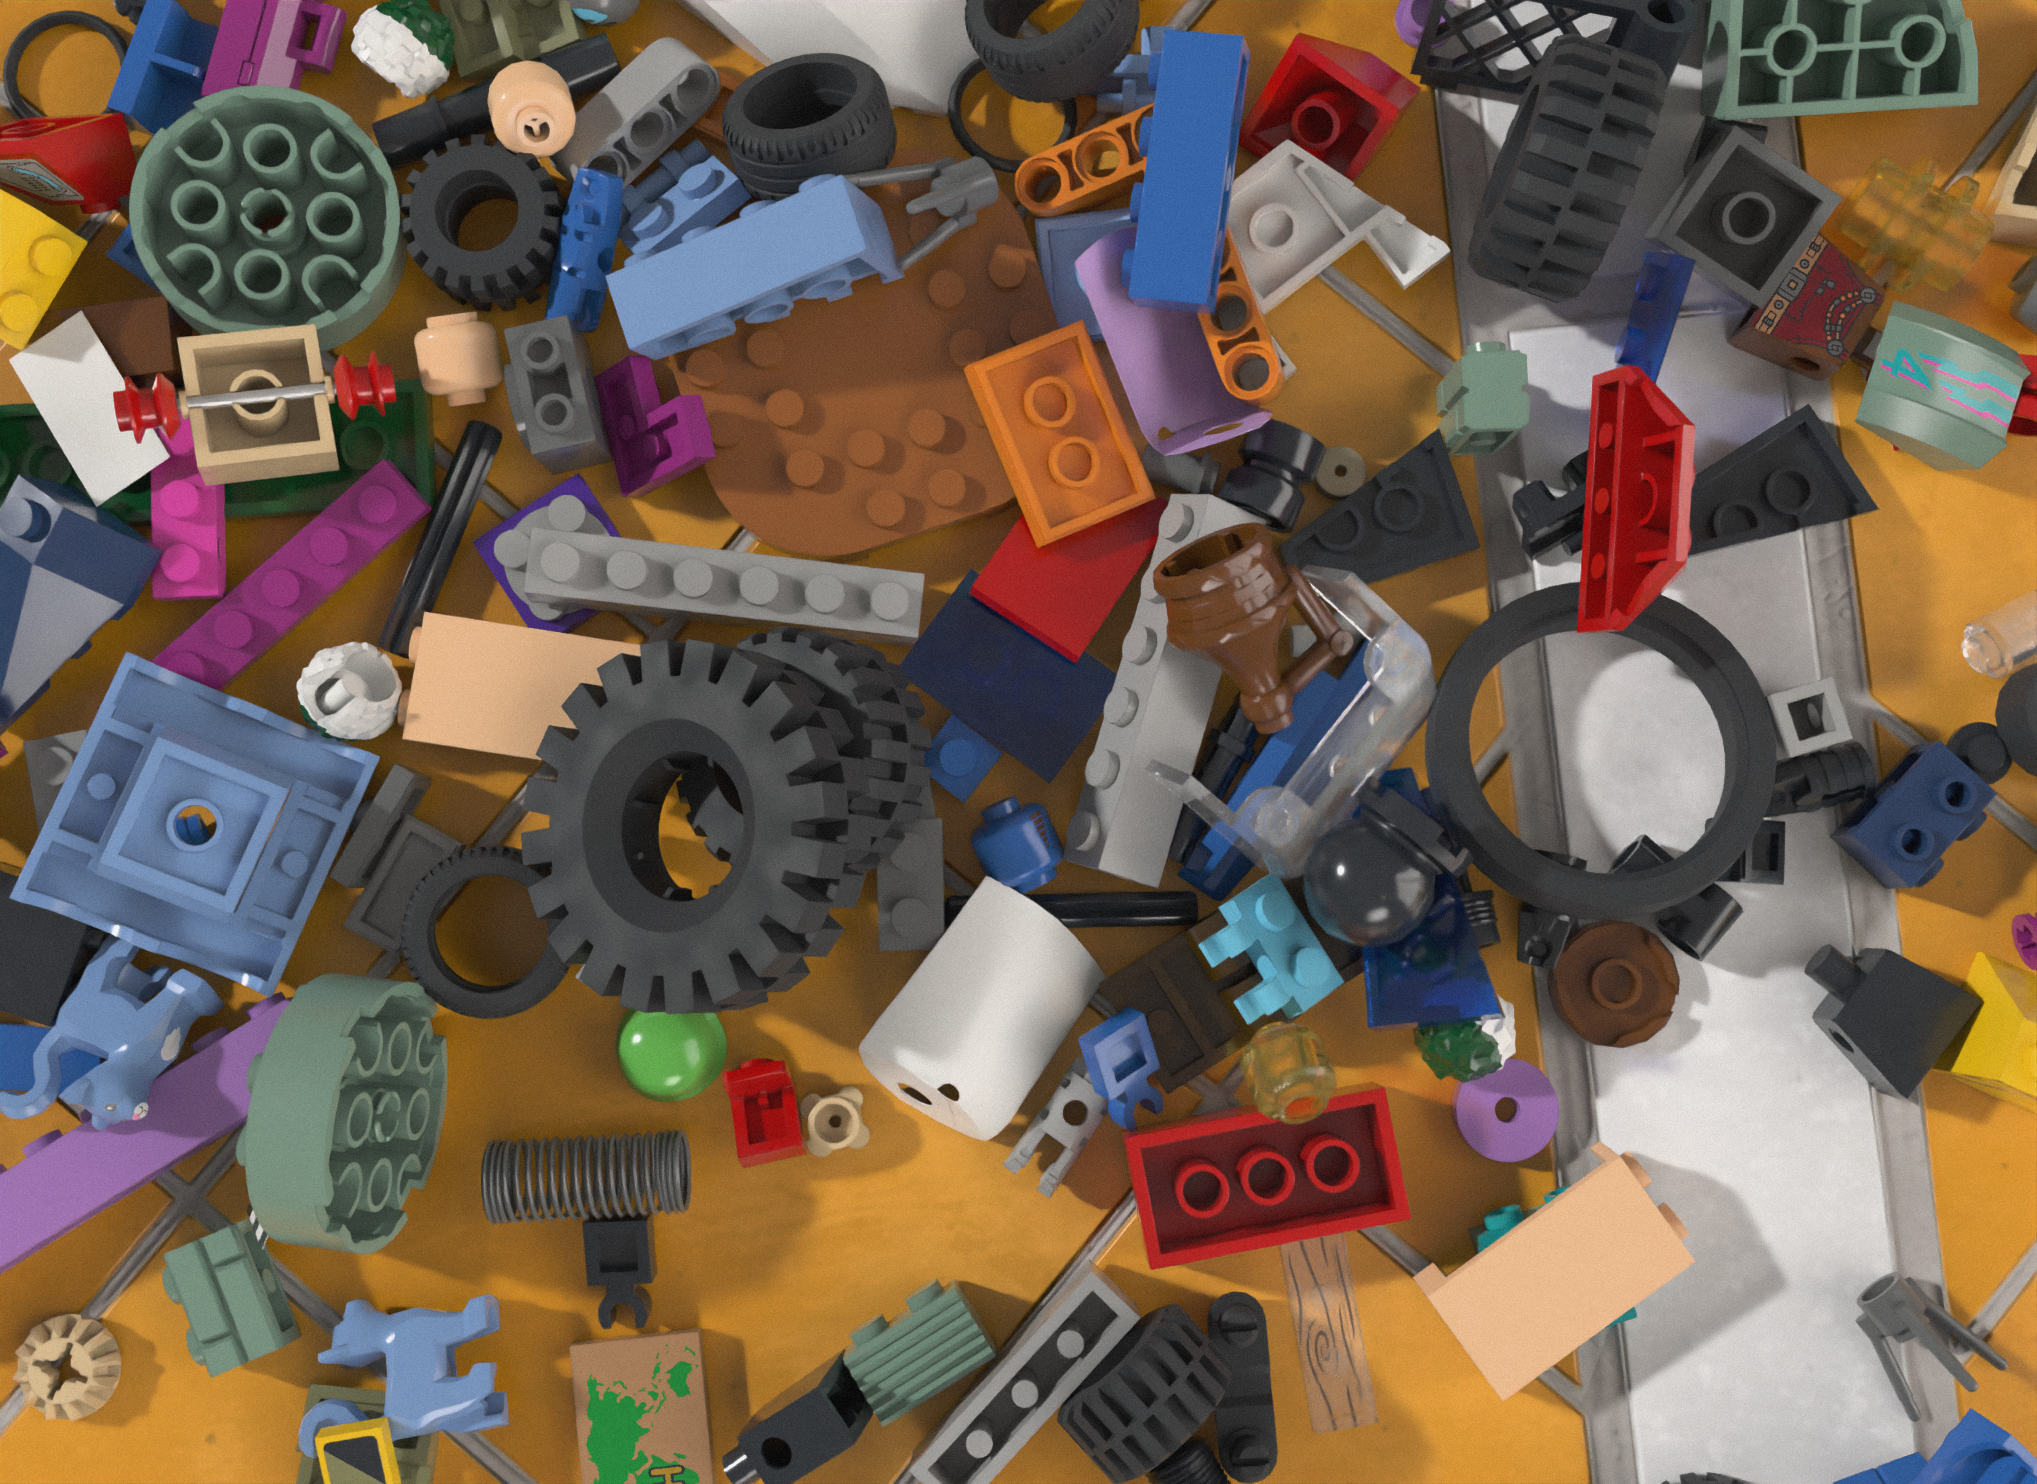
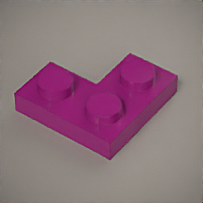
[594,356,716,497]

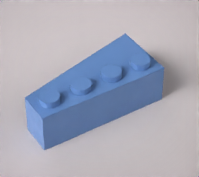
[605,174,905,360]

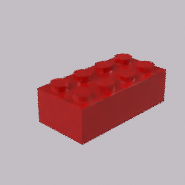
[1121,1081,1412,1270]

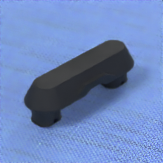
[1208,1291,1278,1484]

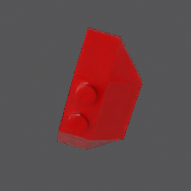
[1577,365,1696,634]

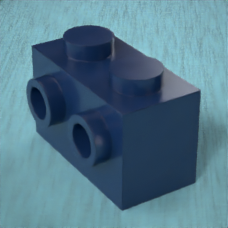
[1829,741,1997,889]

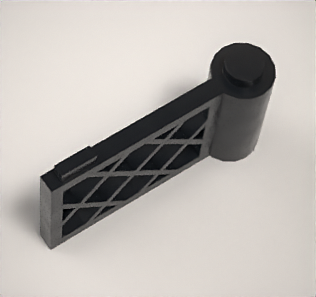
[1410,0,1698,96]

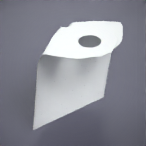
[859,876,1106,1141]

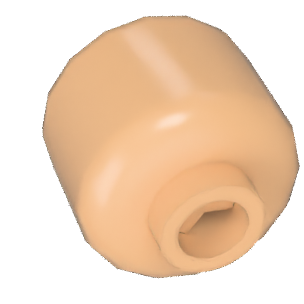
[487,60,576,159]
[414,312,504,407]

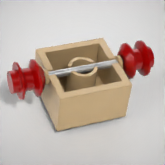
[113,324,397,486]

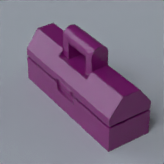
[201,0,347,97]

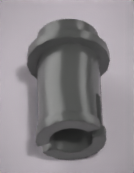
[1142,442,1222,495]

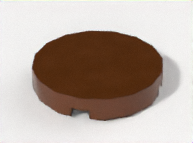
[1547,920,1680,1048]

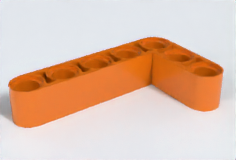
[1014,103,1285,407]

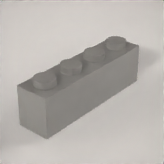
[909,1259,1141,1484]

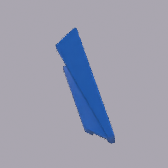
[1177,628,1423,901]

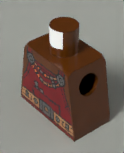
[1727,232,1887,381]

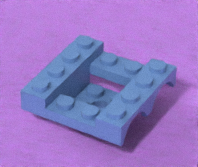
[9,651,380,998]

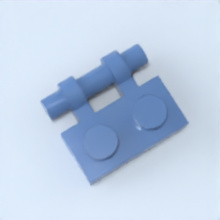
[618,138,751,255]

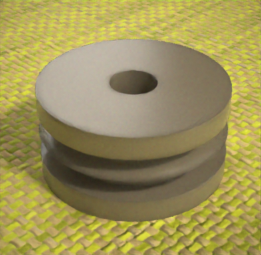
[1313,446,1366,501]

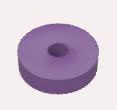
[1451,1057,1559,1162]

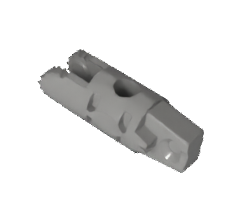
[1002,1056,1109,1199]

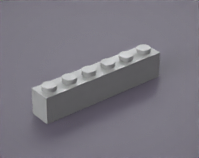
[1062,494,1267,888]
[524,527,925,646]

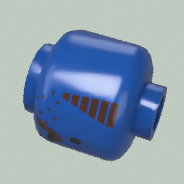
[970,795,1064,894]

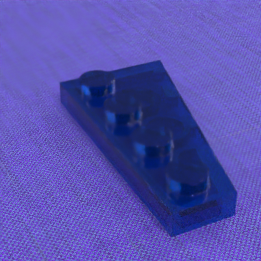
[1348,767,1505,1032]

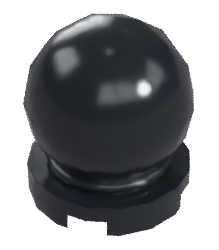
[1302,775,1475,948]

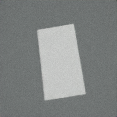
[9,310,170,507]

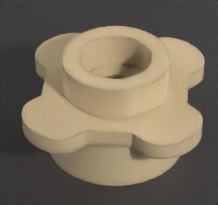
[800,1086,871,1157]

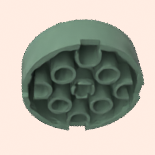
[129,85,408,353]
[236,973,448,1254]

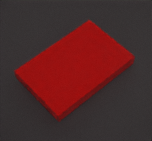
[969,493,1169,664]

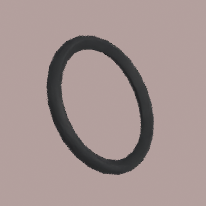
[3,10,128,119]
[948,58,1078,173]

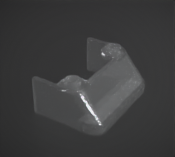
[1145,565,1438,879]

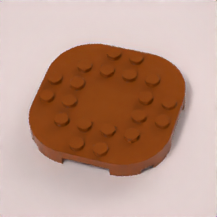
[668,149,1060,564]

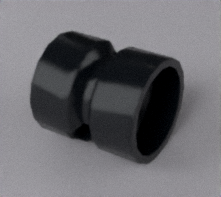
[1217,418,1327,533]

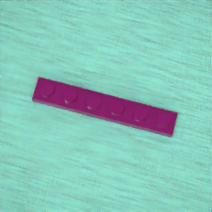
[97,459,432,710]

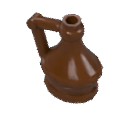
[1153,522,1353,734]

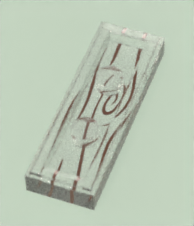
[1279,1233,1379,1434]

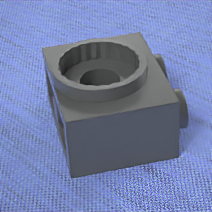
[504,315,614,475]

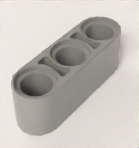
[549,37,720,189]

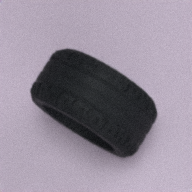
[964,0,1140,103]
[722,53,897,202]
[401,845,571,1019]

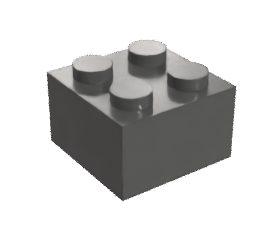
[1643,125,1843,309]

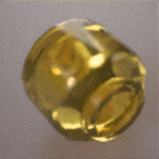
[1239,1022,1337,1125]

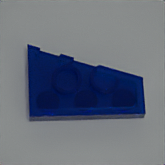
[1614,252,1696,384]

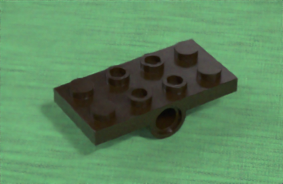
[1098,851,1386,1095]

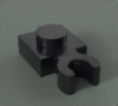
[582,1212,657,1329]

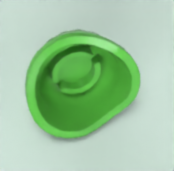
[616,1008,727,1102]

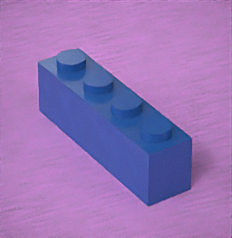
[1121,29,1251,315]

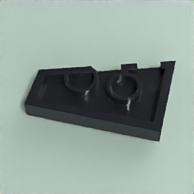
[1277,428,1480,601]

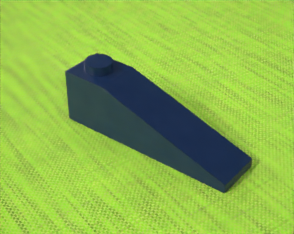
[0,474,163,736]

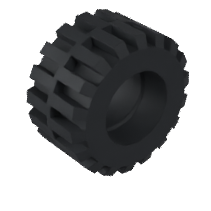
[399,134,567,312]
[1057,1303,1234,1484]

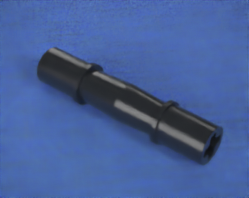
[372,32,622,171]

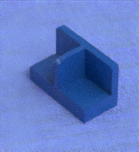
[106,0,219,136]

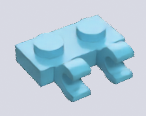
[1198,871,1344,1025]

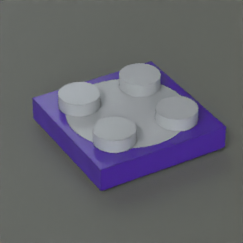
[473,473,623,634]

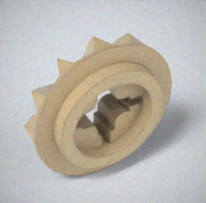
[12,1314,122,1422]

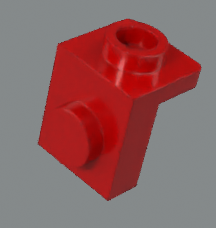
[722,1058,807,1168]

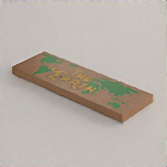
[569,1327,717,1484]

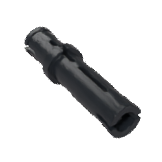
[1168,690,1259,866]

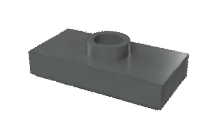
[329,764,432,888]

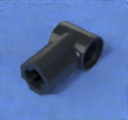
[1607,834,1744,961]

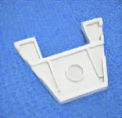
[1217,139,1451,391]

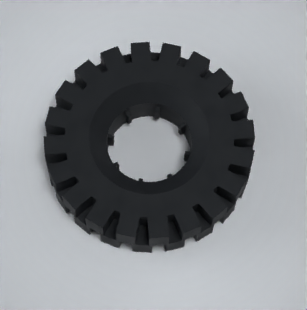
[521,639,872,1014]

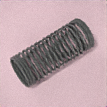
[481,1128,691,1226]

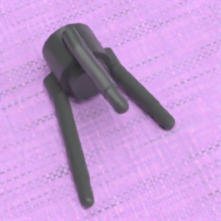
[843,156,998,270]
[1855,1272,2008,1422]

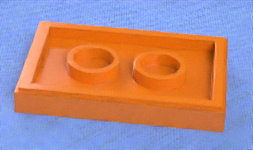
[963,320,1156,548]

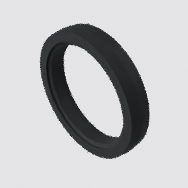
[1425,582,1777,920]

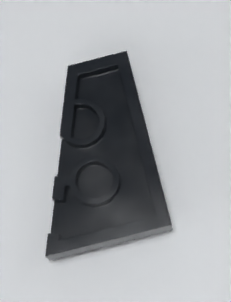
[1687,404,1879,558]

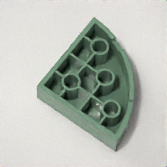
[1700,0,1978,121]

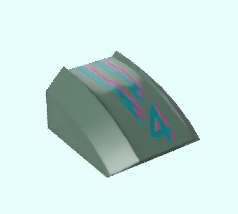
[1855,301,2031,471]

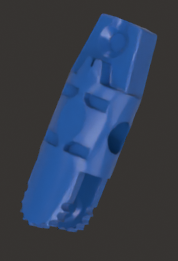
[544,167,623,333]

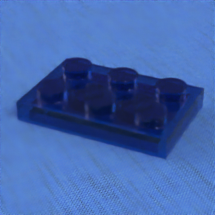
[899,569,1117,784]

